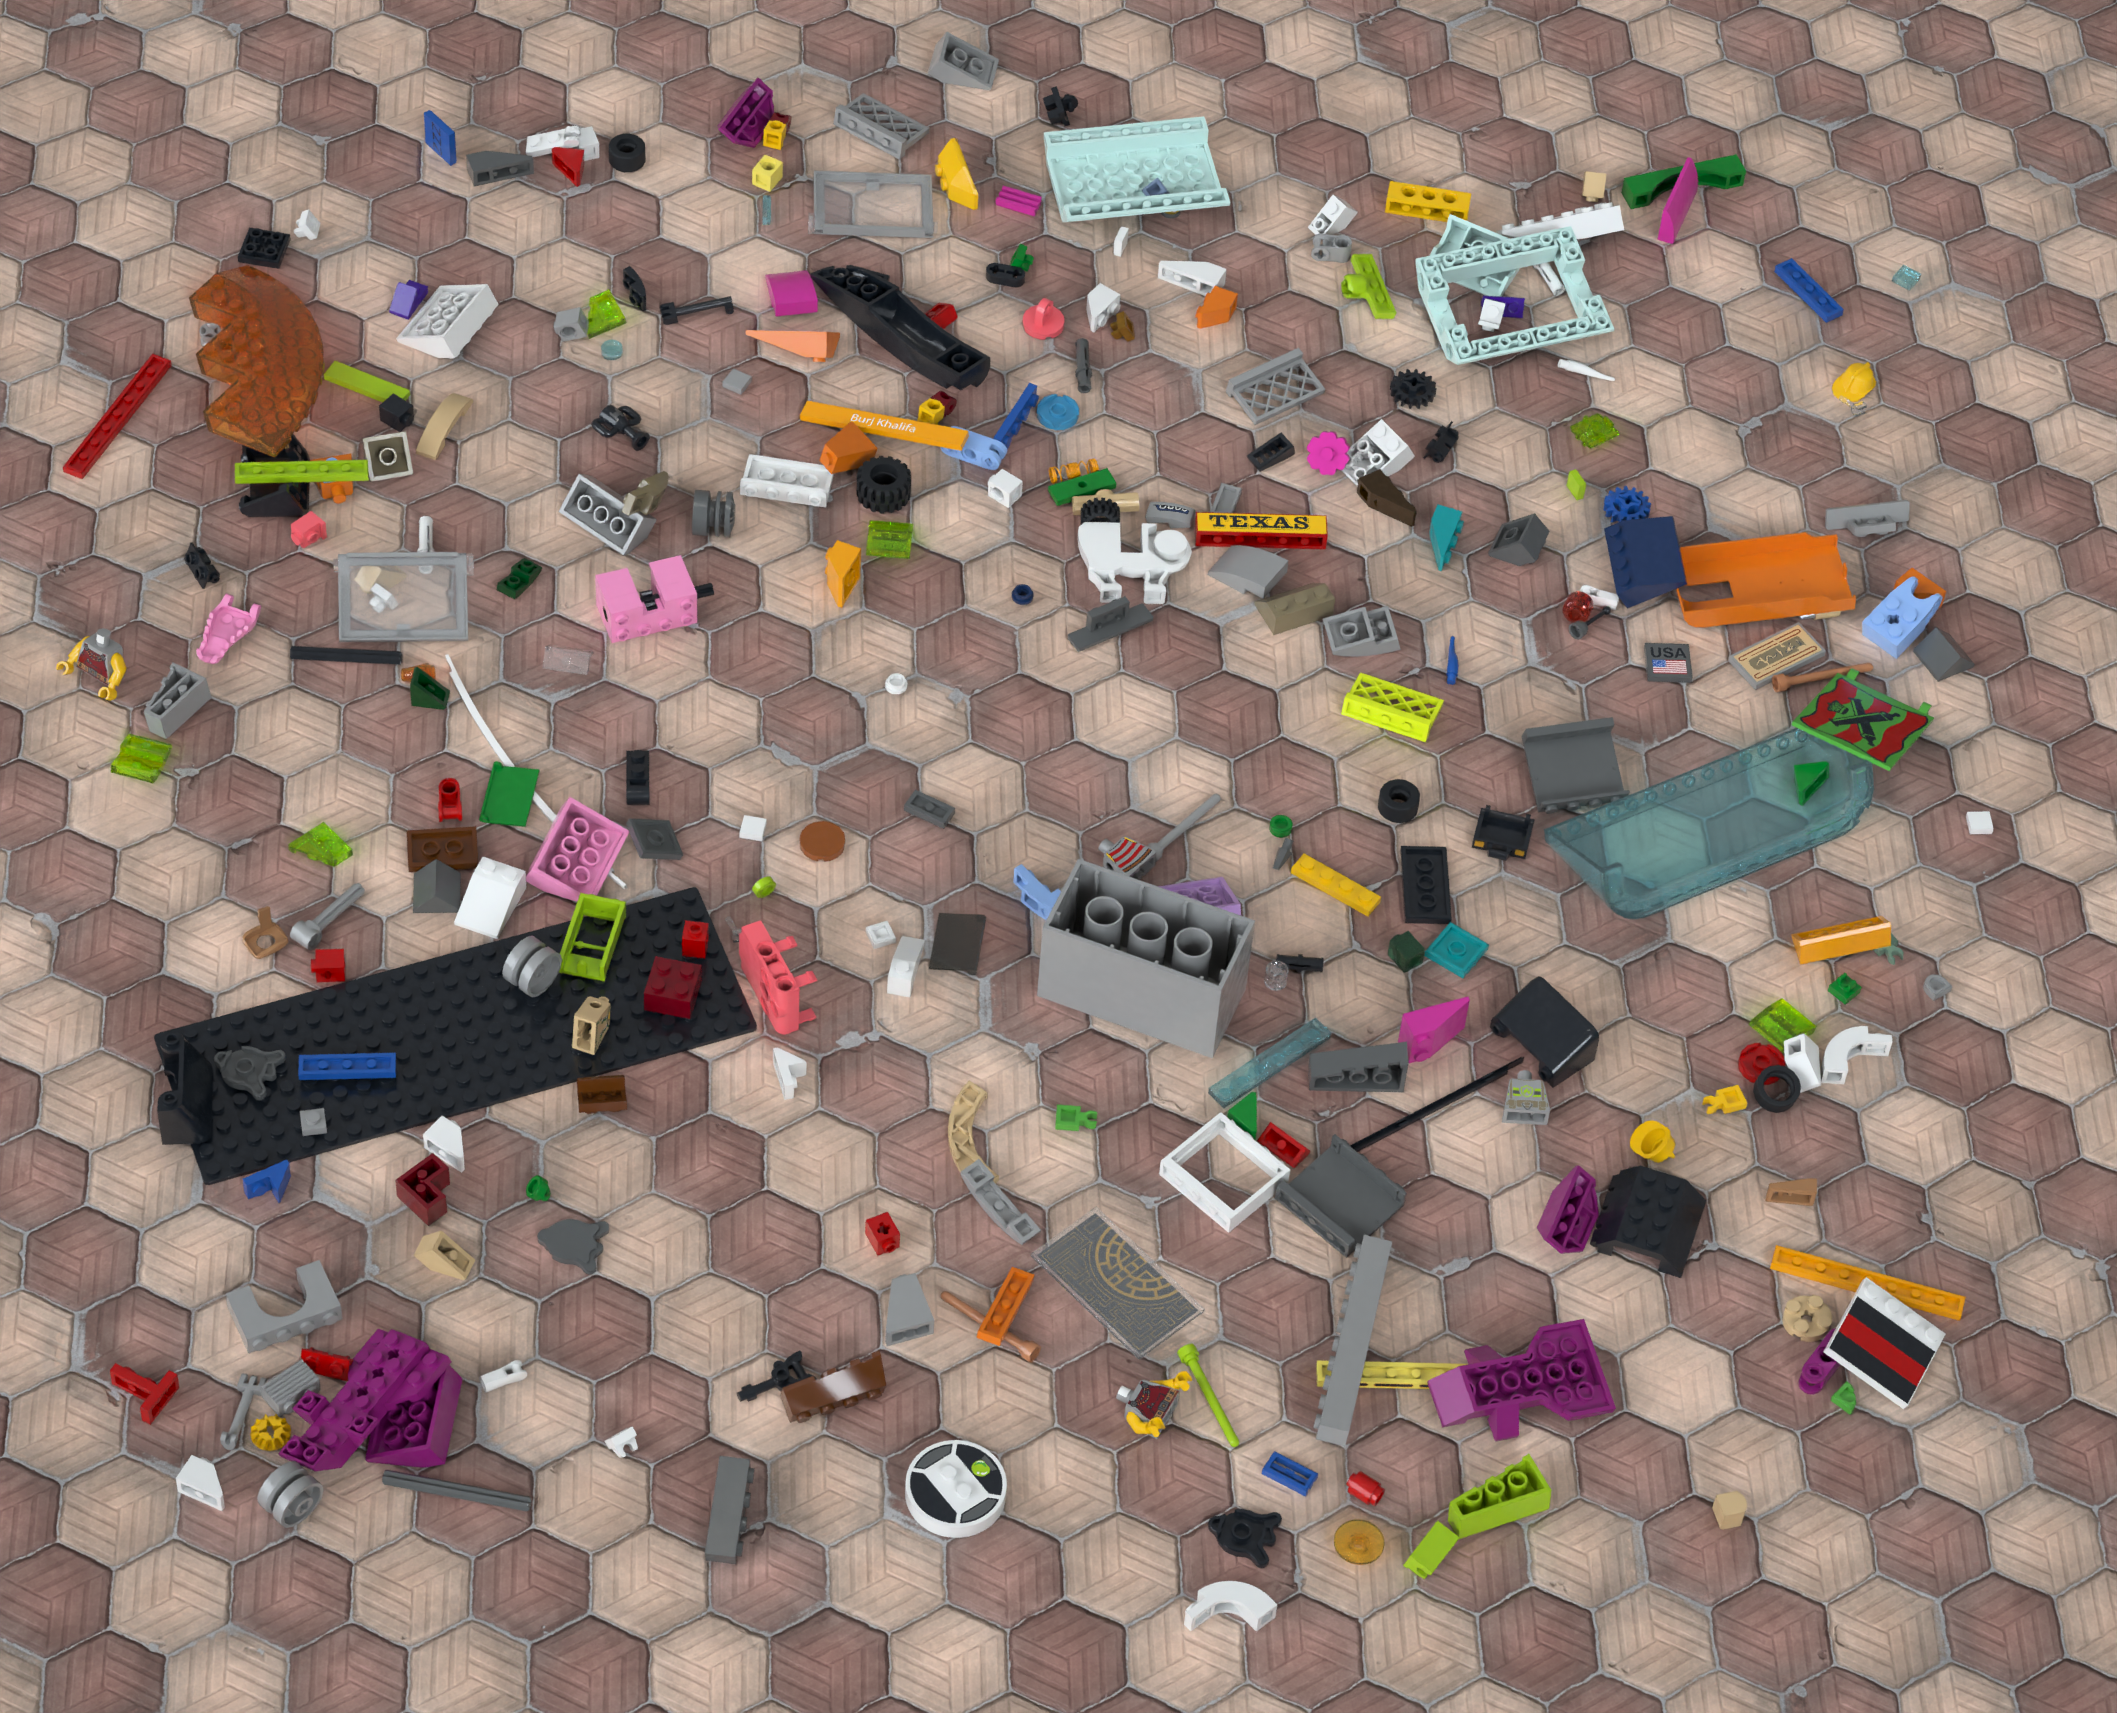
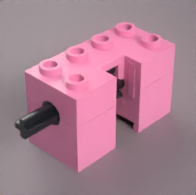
[595,555,714,643]

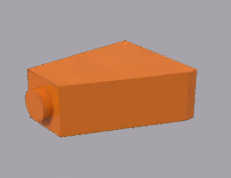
[819,422,878,474]

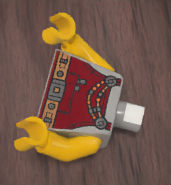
[56,628,127,701]
[1116,1371,1192,1439]

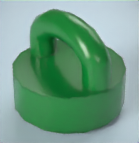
[526,1175,551,1201]

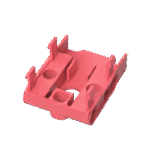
[739,920,817,1035]

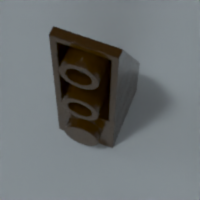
[1357,469,1417,527]

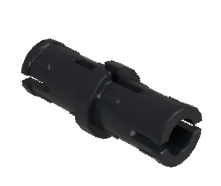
[1276,954,1324,973]

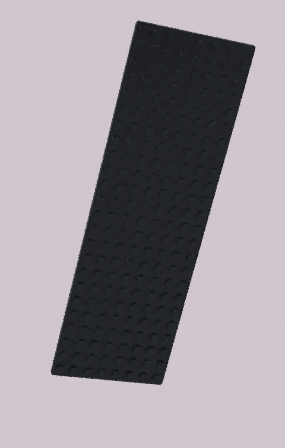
[154,887,757,1185]

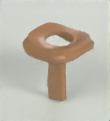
[242,906,288,959]

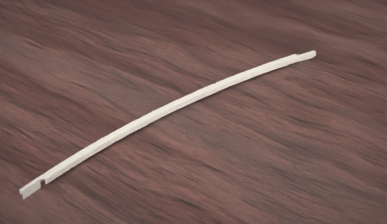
[445,654,627,889]

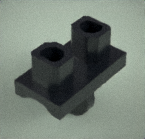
[1043,86,1078,127]

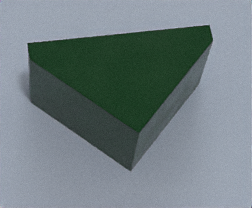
[410,667,450,710]

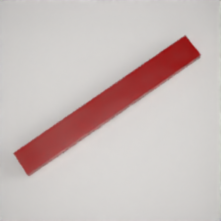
[63,353,172,479]

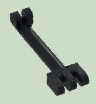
[660,296,734,325]

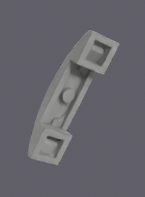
[960,1159,1041,1245]

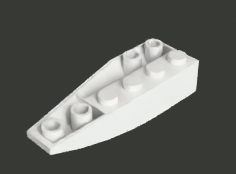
[1496,202,1624,239]

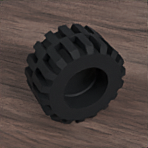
[856,456,912,514]

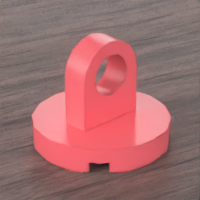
[1022,298,1064,340]

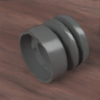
[692,490,736,538]

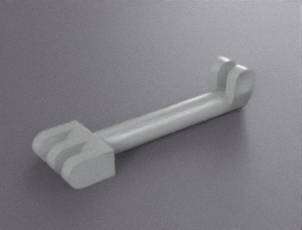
[220,1373,267,1450]

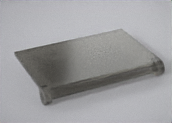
[929,913,986,975]

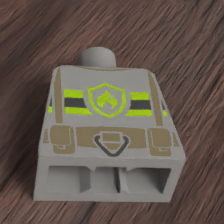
[1502,1070,1550,1125]

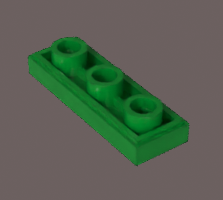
[1048,468,1117,506]

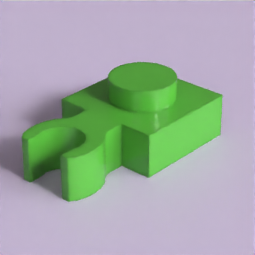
[1055,1104,1097,1131]

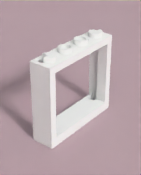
[1159,1112,1290,1233]

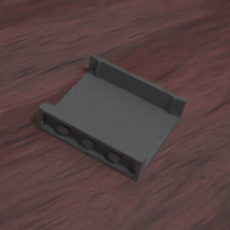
[1521,717,1630,814]
[1275,1134,1407,1258]

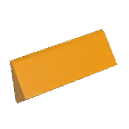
[1791,916,1891,965]

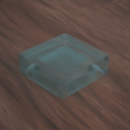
[763,195,771,225]
[1892,265,1921,291]

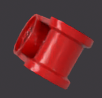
[438,778,462,822]

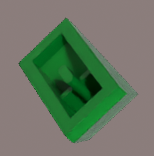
[1794,761,1829,806]
[1227,1092,1257,1140]

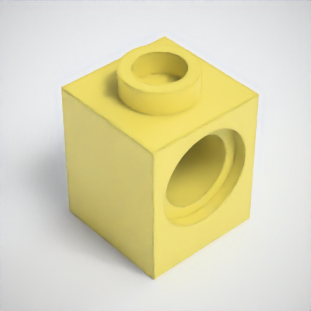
[752,155,783,192]

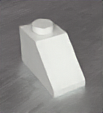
[423,1116,465,1173]
[176,1455,225,1511]

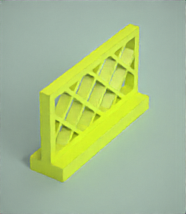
[1341,672,1444,742]

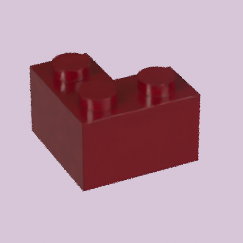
[395,1153,450,1226]

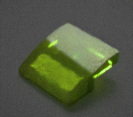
[866,520,913,559]
[111,734,172,784]
[1749,998,1817,1053]

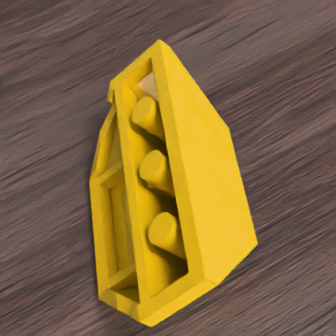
[935,138,978,210]

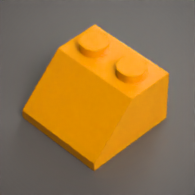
[825,540,861,608]

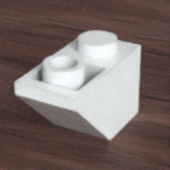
[1308,195,1358,240]
[1086,283,1121,332]
[1784,1034,1821,1093]

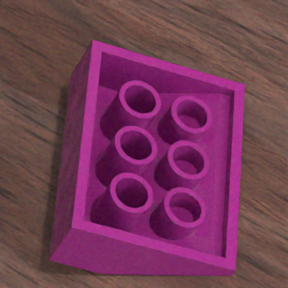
[365,1365,463,1468]

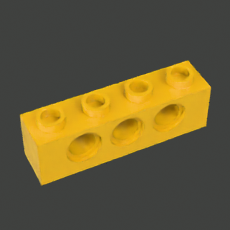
[1385,181,1471,222]

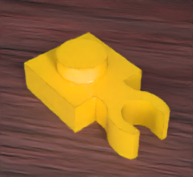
[1702,1085,1748,1114]

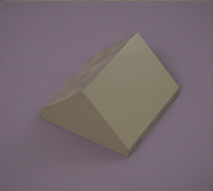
[362,431,413,482]

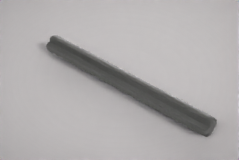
[382,1470,532,1511]

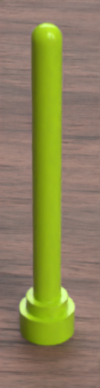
[1177,1344,1239,1447]

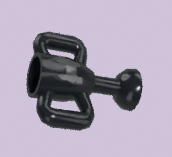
[591,405,650,451]

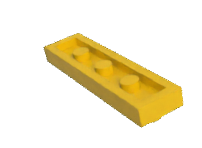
[1291,853,1381,917]

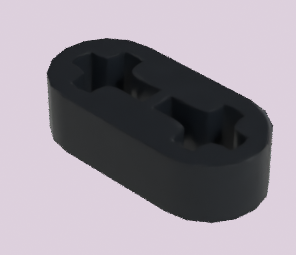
[986,263,1025,288]

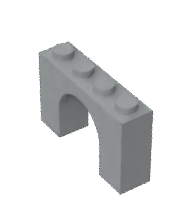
[226,1260,342,1353]

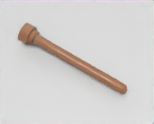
[1772,663,1873,692]
[941,1291,1041,1363]

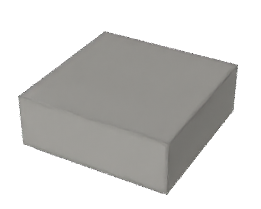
[723,368,752,395]

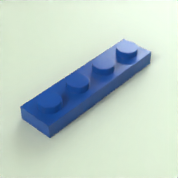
[1774,258,1844,323]
[993,383,1039,452]
[298,1053,396,1080]

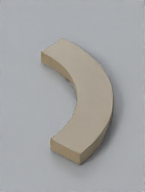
[948,1080,999,1184]

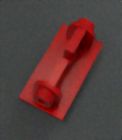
[301,1347,353,1381]

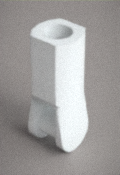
[1578,585,1619,610]
[479,1360,527,1393]

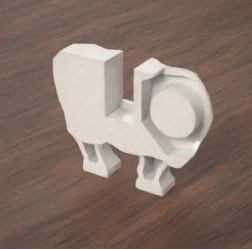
[1078,522,1192,604]

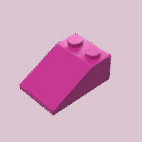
[1398,997,1470,1063]

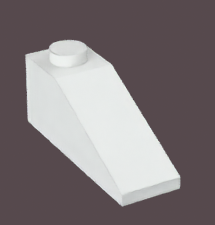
[1158,261,1227,296]
[887,936,925,997]

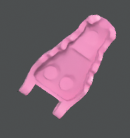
[196,593,261,664]

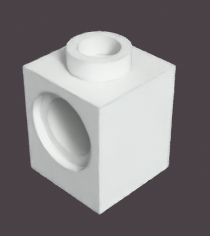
[574,126,599,161]
[988,469,1023,508]

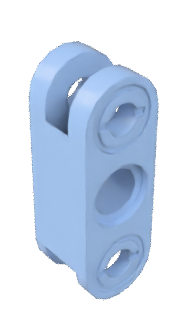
[940,426,1007,470]

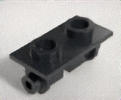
[1423,421,1459,463]
[184,543,220,589]

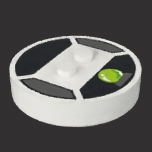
[905,1440,1007,1538]

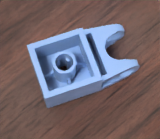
[1862,576,1943,659]

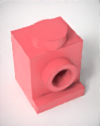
[291,511,327,548]

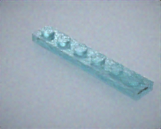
[1208,1018,1331,1108]

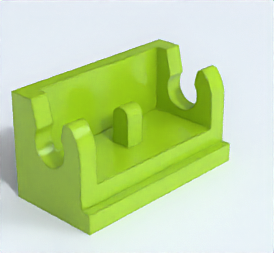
[1403,1520,1460,1579]

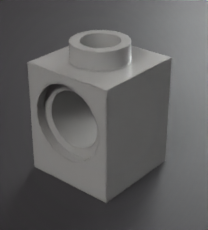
[554,307,589,342]

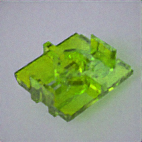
[1570,413,1620,449]

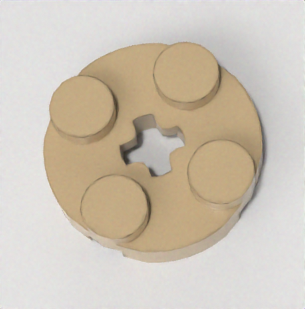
[1782,1295,1832,1342]

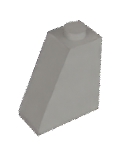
[885,1273,934,1346]

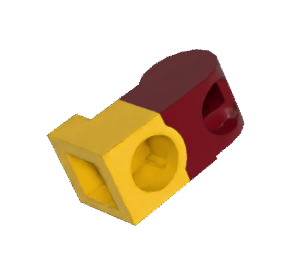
[763,112,792,150]
[917,391,957,425]

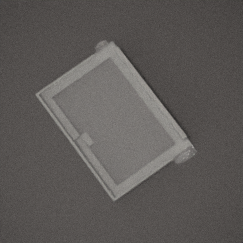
[808,171,938,238]
[334,552,474,642]

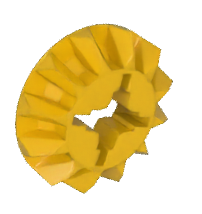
[250,1414,291,1451]

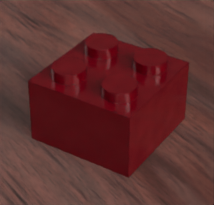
[644,956,702,1019]

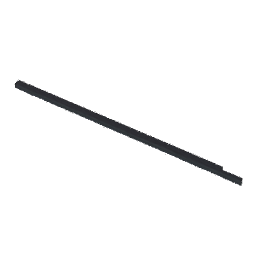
[1304,1057,1524,1170]

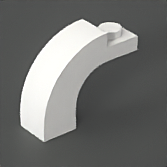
[1820,1026,1892,1084]
[1184,1581,1277,1631]

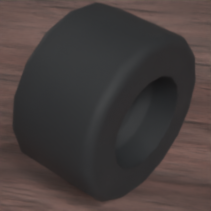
[609,133,646,173]
[1378,779,1420,823]

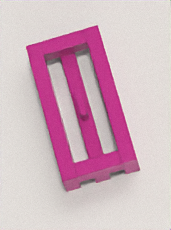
[996,186,1042,216]

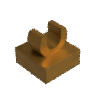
[1110,311,1135,342]

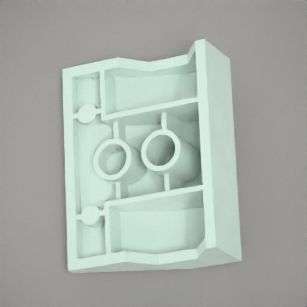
[1430,214,1520,297]

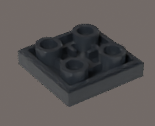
[238,227,291,269]

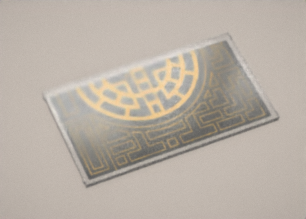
[1031,1207,1205,1360]

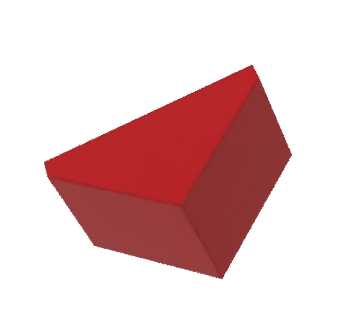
[552,147,585,187]

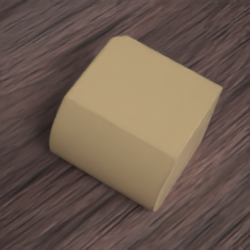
[1712,1491,1747,1530]

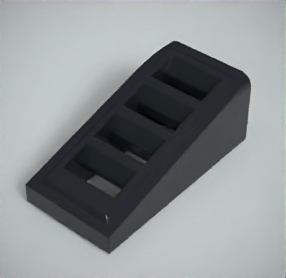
[1247,432,1295,472]

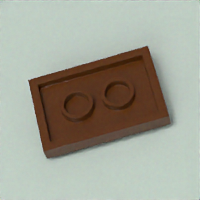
[406,826,479,872]

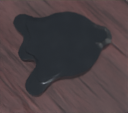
[1208,1509,1282,1568]

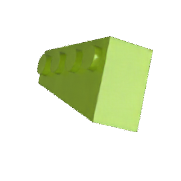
[1448,1454,1552,1539]

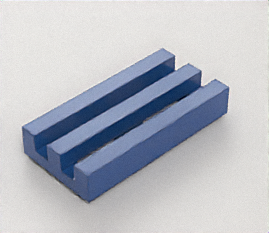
[1262,1451,1318,1497]

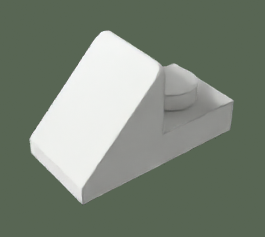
[773,1047,807,1100]

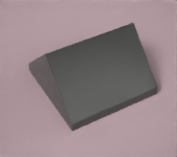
[1913,627,1975,682]
[413,859,461,913]

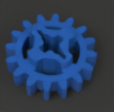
[1603,486,1651,523]

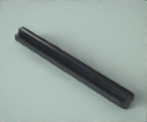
[290,646,402,665]

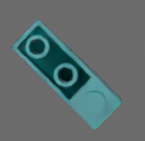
[1429,504,1464,571]

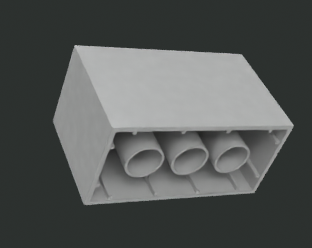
[1037,859,1255,1058]

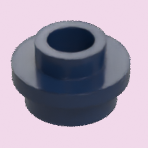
[1011,584,1034,605]

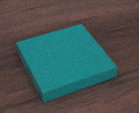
[1424,922,1489,978]

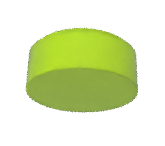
[752,876,776,898]

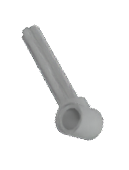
[290,883,365,950]

